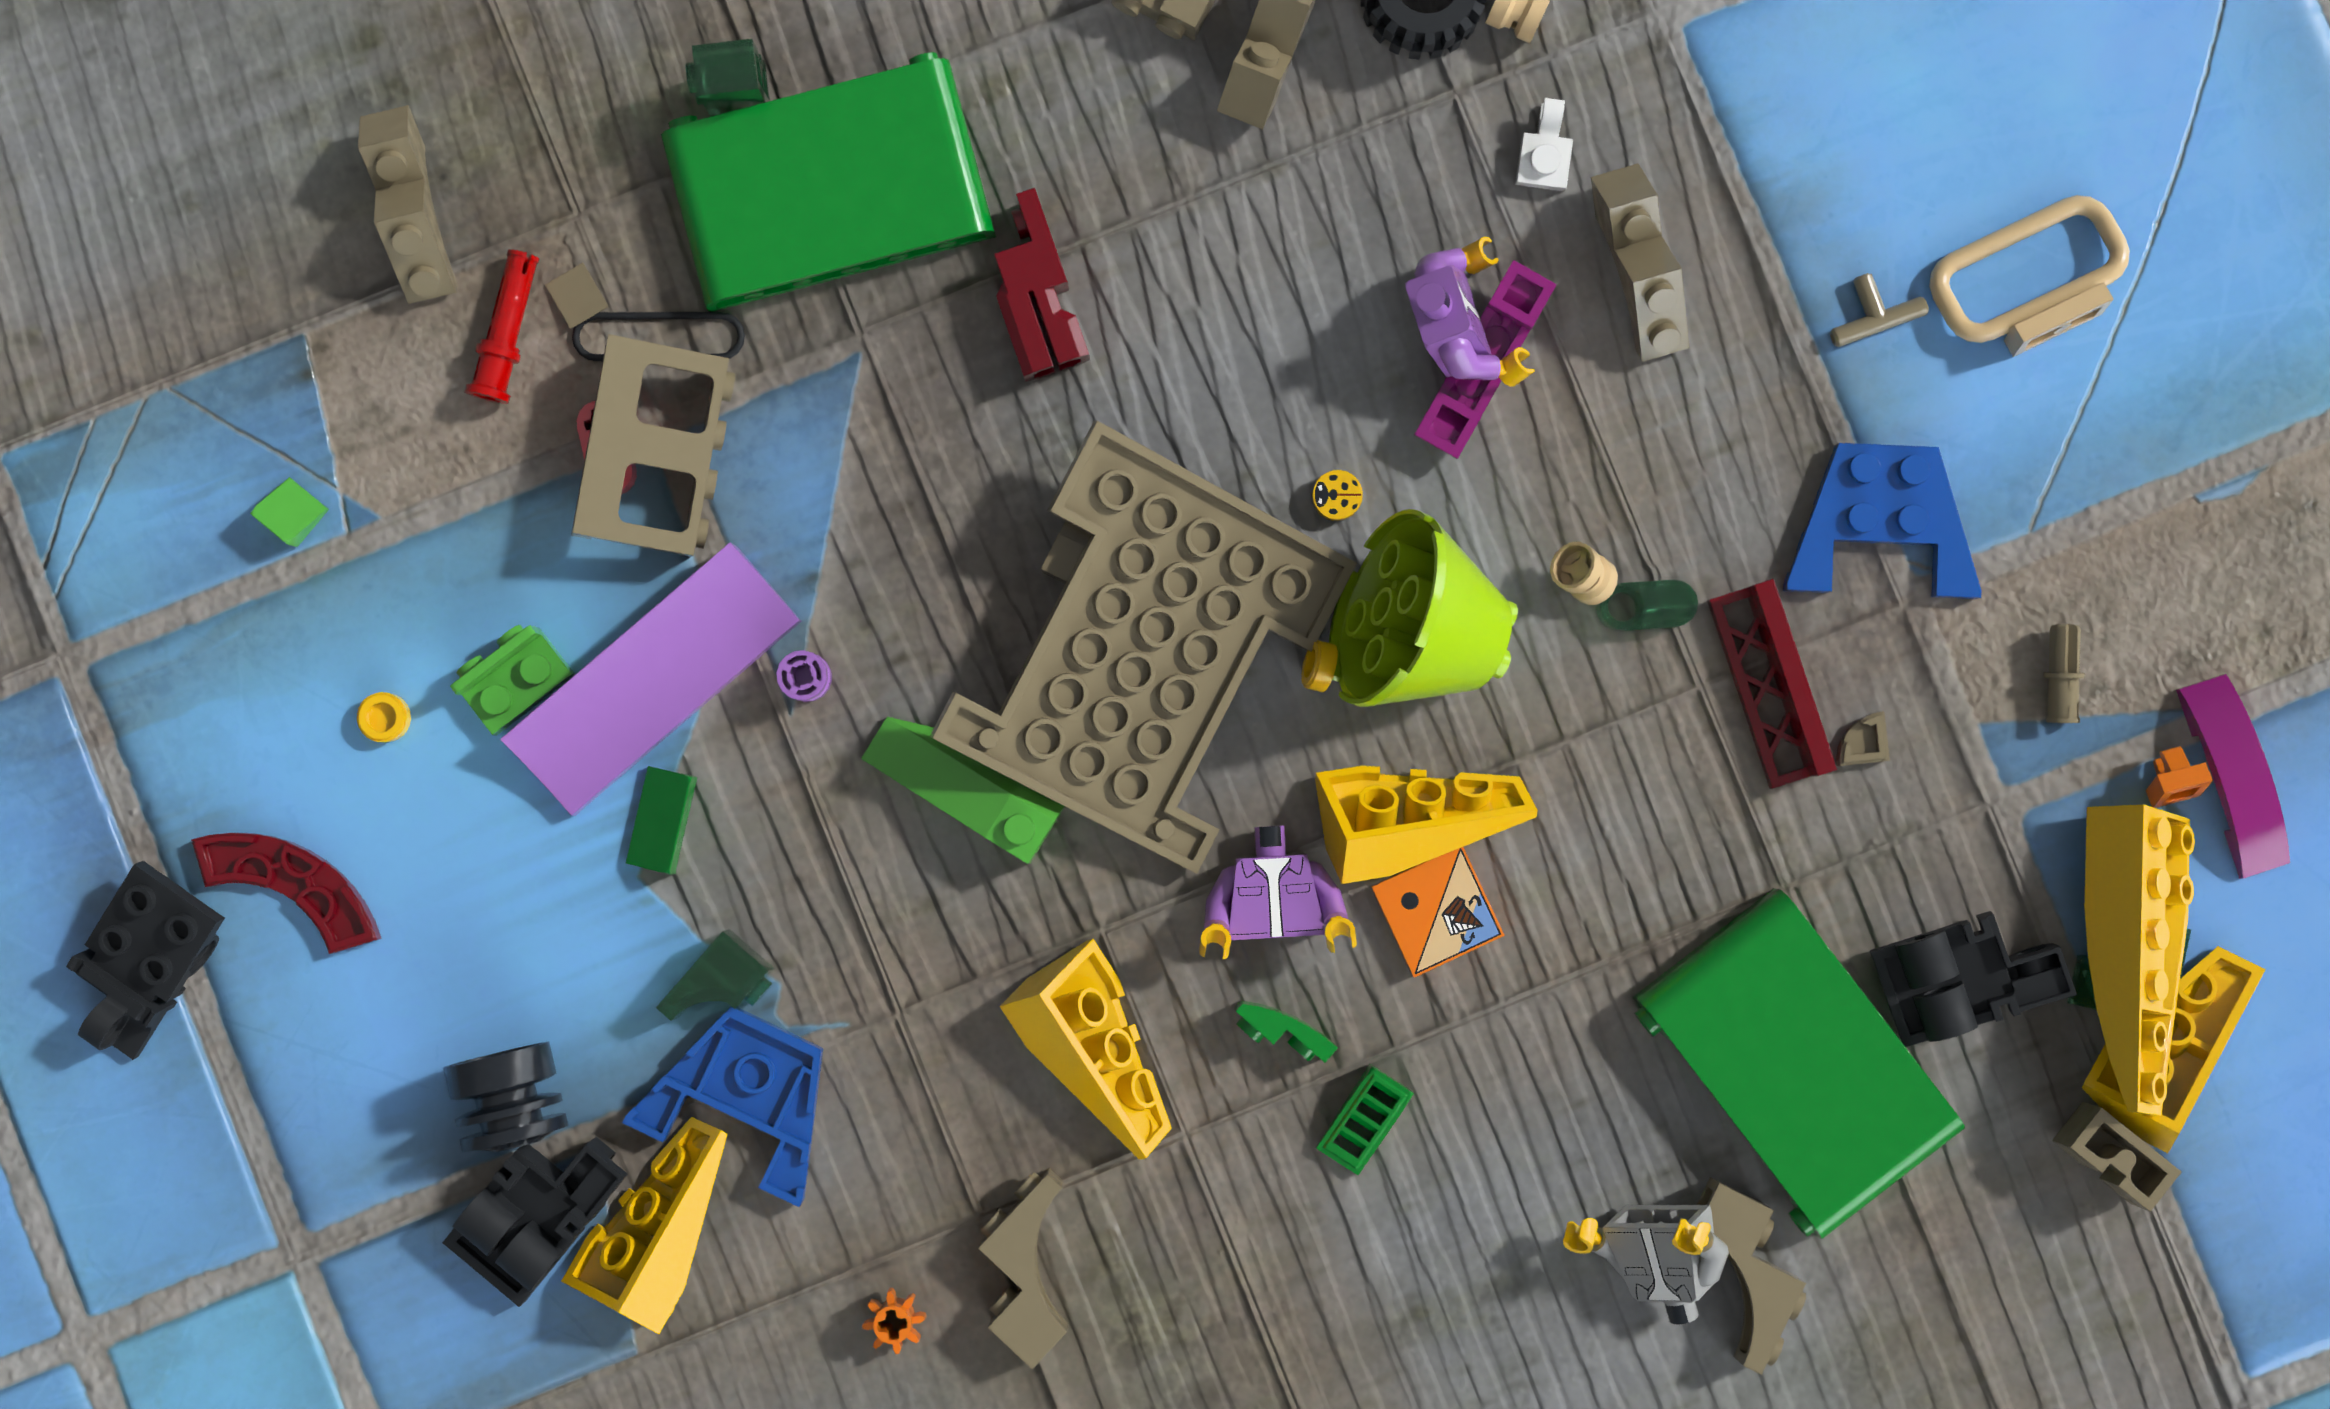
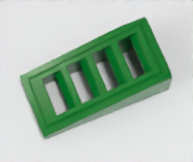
[1316,1063,1414,1175]

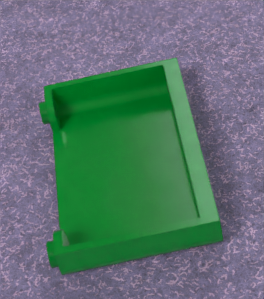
[661,52,996,312]
[1632,888,1965,1239]

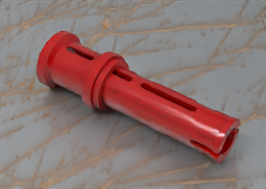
[464,249,540,404]

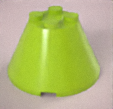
[1329,509,1518,707]

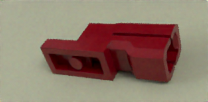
[994,187,1090,382]

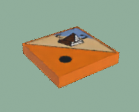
[1371,847,1505,978]

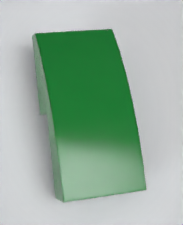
[1235,1001,1338,1063]

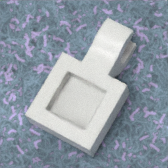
[1515,98,1573,191]

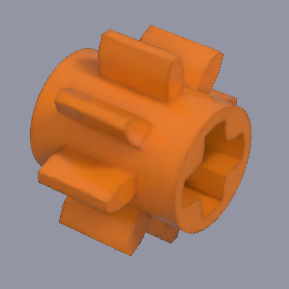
[862,1287,927,1354]

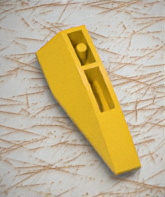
[2084,804,2195,1116]

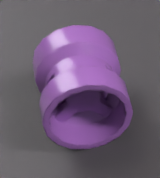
[776,650,832,702]

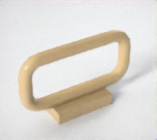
[1929,195,2130,357]

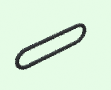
[572,312,745,361]

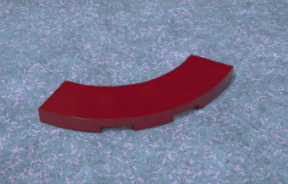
[191,833,382,954]

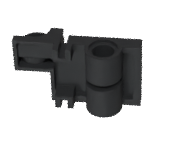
[66,861,225,1060]
[1870,911,2077,1047]
[442,1137,628,1307]

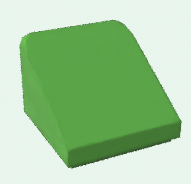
[250,477,329,547]

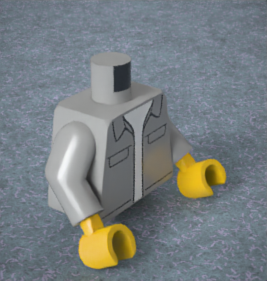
[1563,1205,1729,1325]

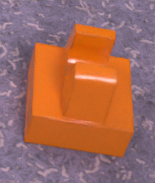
[2145,746,2213,808]

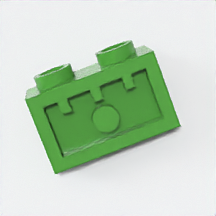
[450,625,575,736]

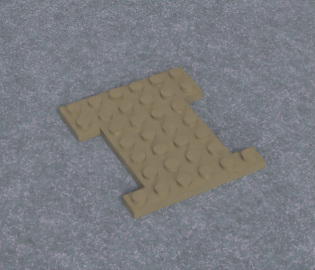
[930,421,1357,874]

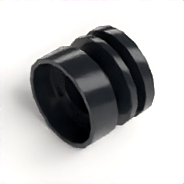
[443,1041,568,1152]

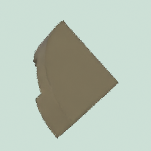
[1836,711,1890,766]

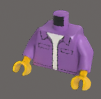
[1405,236,1535,387]
[1199,826,1357,959]

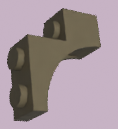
[1217,0,1316,130]
[358,105,457,304]
[1591,163,1690,362]
[978,1168,1069,1369]
[1696,1177,1806,1375]

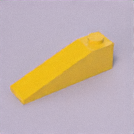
[1315,765,1538,884]
[999,939,1172,1160]
[2082,946,2266,1153]
[561,1117,728,1334]

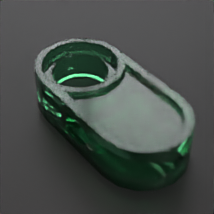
[1596,580,1698,632]

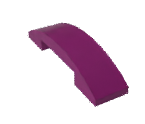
[1414,260,1557,459]
[2176,674,2290,879]

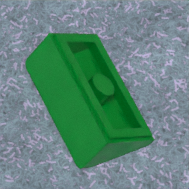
[626,766,697,875]

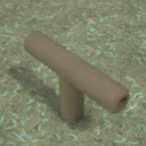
[1830,273,1929,348]

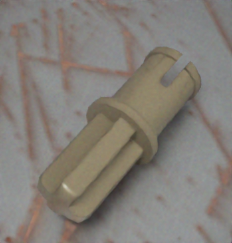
[2043,624,2085,723]

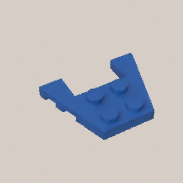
[1783,443,1982,599]
[622,1005,823,1207]

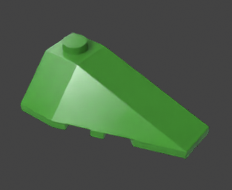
[861,717,1065,864]

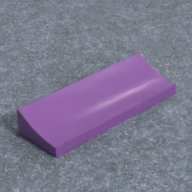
[500,542,802,816]

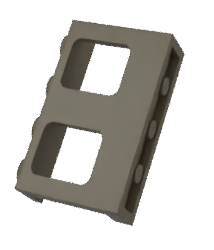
[571,334,735,558]

